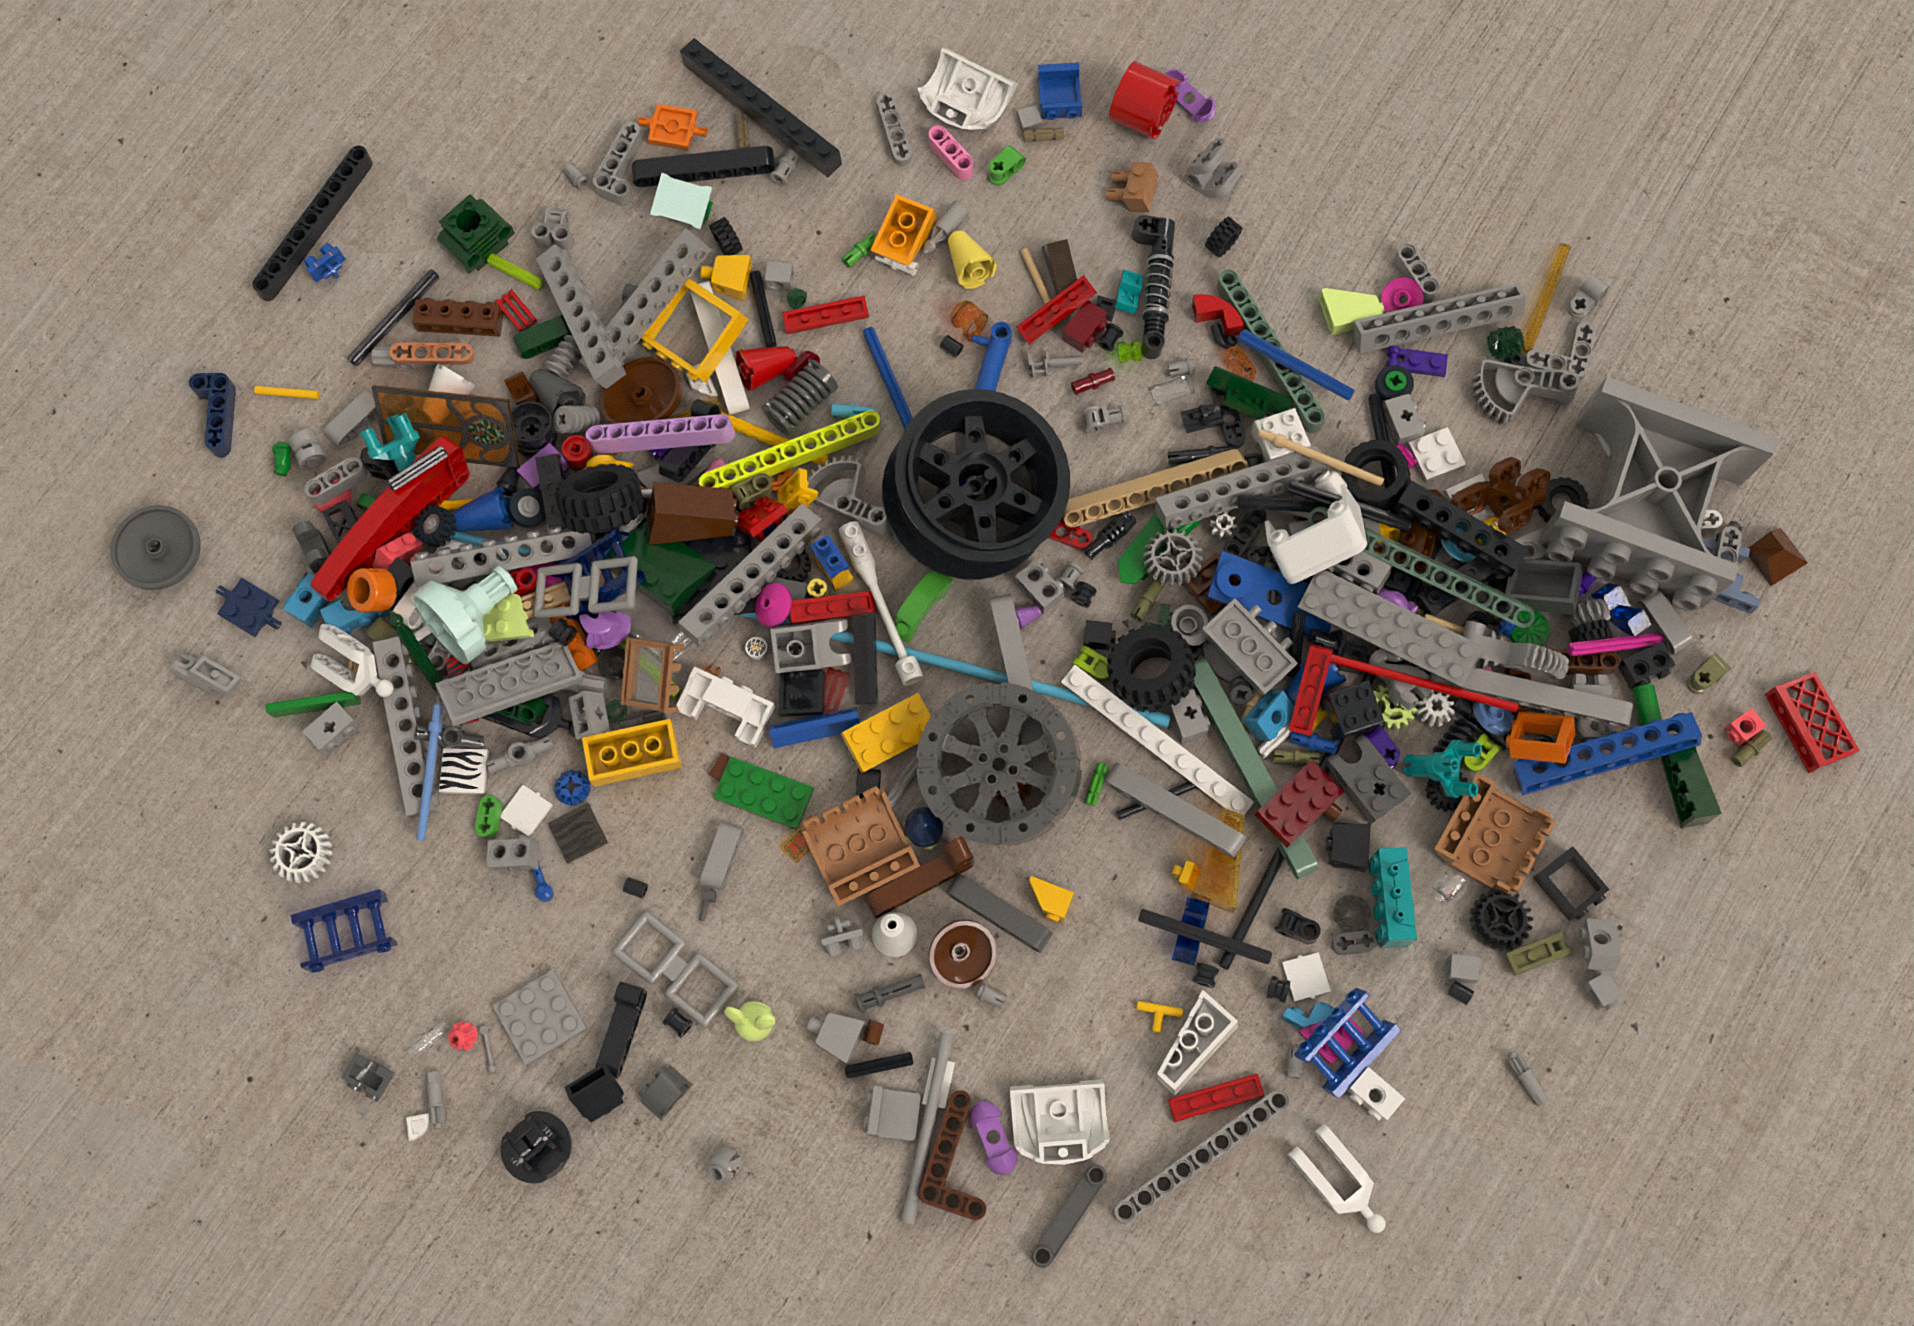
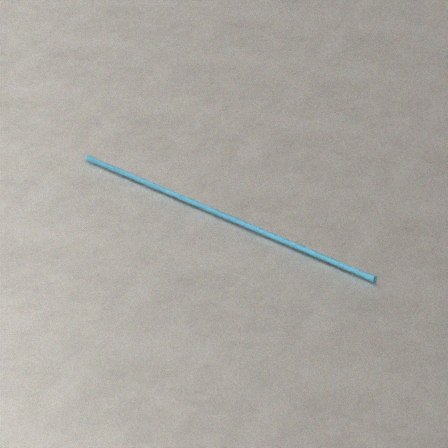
[412,525,1171,728]

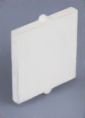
[501,785,553,836]
[1282,952,1331,1002]

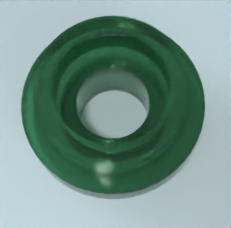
[787,288,807,309]
[605,700,627,722]

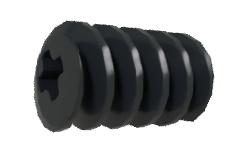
[1433,718,1481,753]

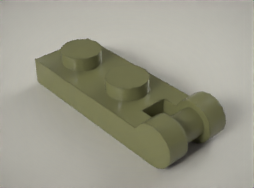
[1504,931,1574,976]

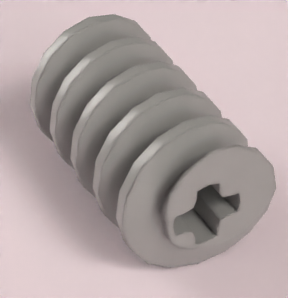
[543,335,582,378]
[553,405,600,433]

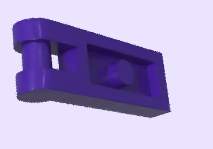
[1386,346,1448,377]

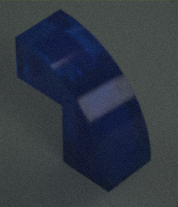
[1591,583,1651,637]
[1172,897,1210,966]

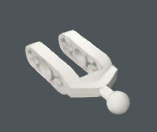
[310,624,394,697]
[1287,1124,1386,1233]

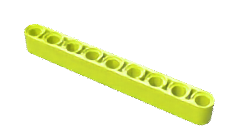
[699,410,881,489]

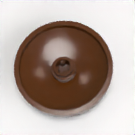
[600,357,683,424]

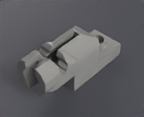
[171,654,241,697]

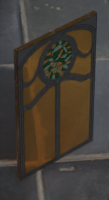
[372,385,520,468]

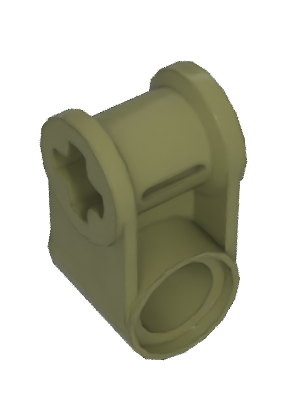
[730,473,772,510]
[1687,652,1731,694]

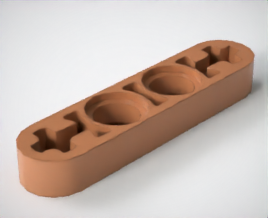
[389,342,475,365]

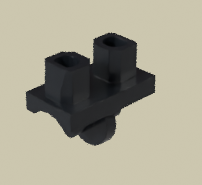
[1180,403,1224,433]

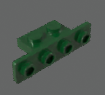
[1206,366,1292,420]

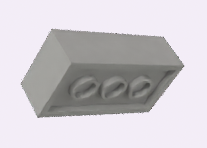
[1200,599,1298,697]

